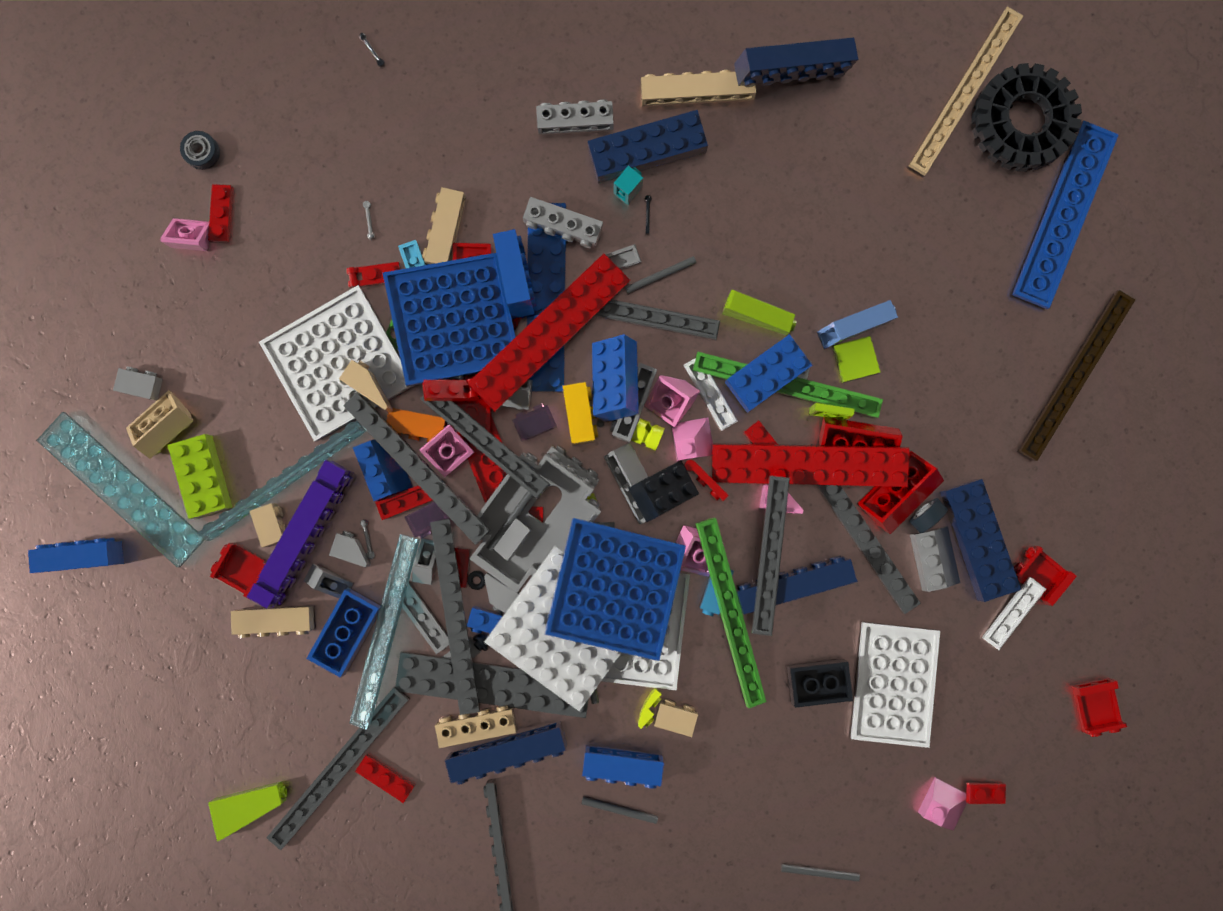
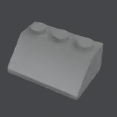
[910,526,961,592]

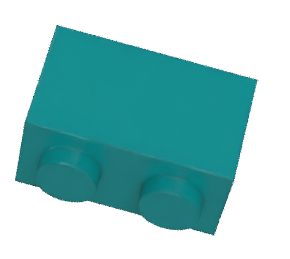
[614,165,643,205]

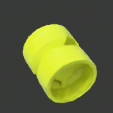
[631,418,665,451]

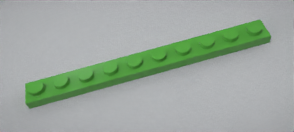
[692,352,883,418]
[696,517,766,708]

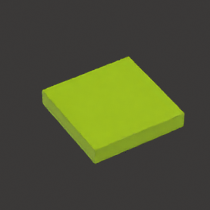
[833,336,880,383]
[809,403,855,420]

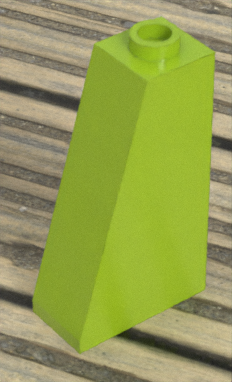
[722,289,797,335]
[208,781,287,841]

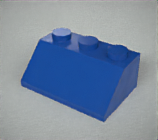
[353,439,413,502]

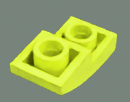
[638,688,662,729]

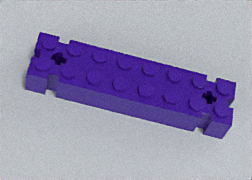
[247,460,354,609]

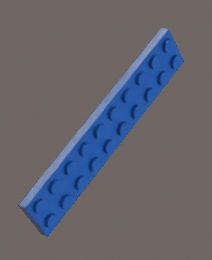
[1012,120,1119,309]
[527,203,566,392]

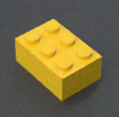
[563,382,598,446]

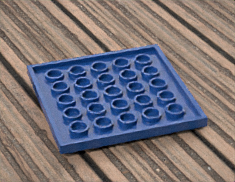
[383,253,515,387]
[544,518,686,661]

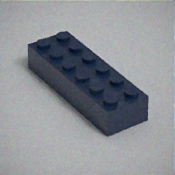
[734,37,859,87]
[588,110,708,183]
[940,479,1021,602]
[736,556,858,614]
[445,721,567,785]

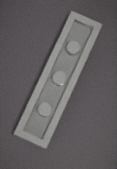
[391,580,449,654]

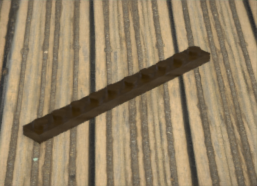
[1019,290,1136,461]

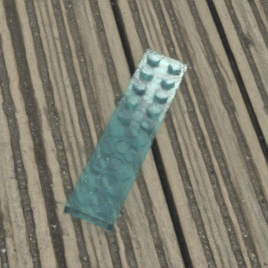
[36,412,206,568]

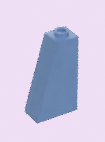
[817,300,898,349]

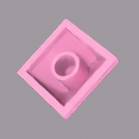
[160,218,209,251]

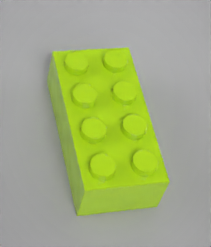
[167,434,233,519]

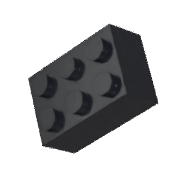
[628,460,699,523]
[787,659,853,708]

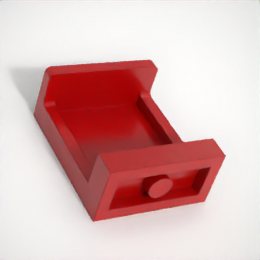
[210,543,267,599]
[1014,546,1077,606]
[1072,678,1127,737]

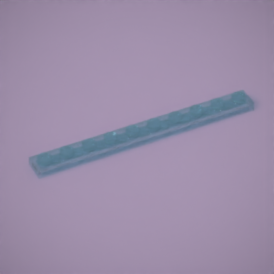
[198,421,366,541]
[350,534,420,729]

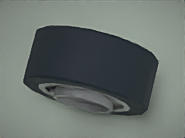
[180,131,220,170]
[910,498,948,533]

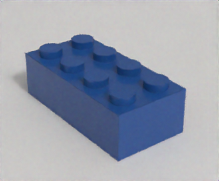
[493,229,537,319]
[592,334,639,422]
[725,334,813,413]
[28,538,124,573]
[306,588,383,678]
[582,745,664,789]

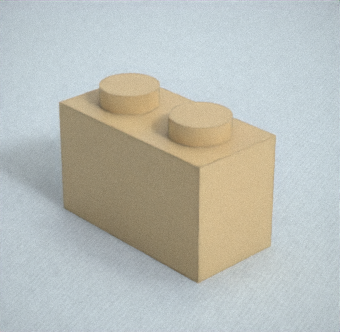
[249,503,287,547]
[654,699,698,737]

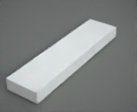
[683,358,738,431]
[982,577,1046,650]

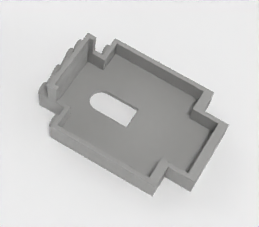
[470,445,602,593]

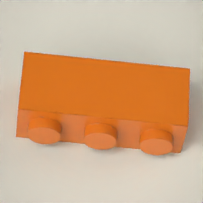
[386,408,448,443]

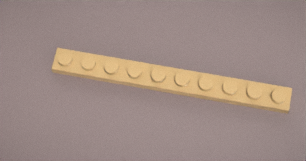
[909,6,1023,176]

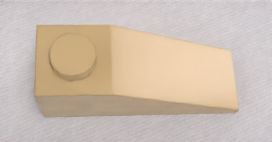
[339,360,393,413]

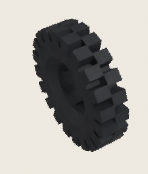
[972,63,1082,172]

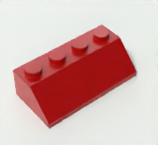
[819,416,903,447]
[857,451,944,535]

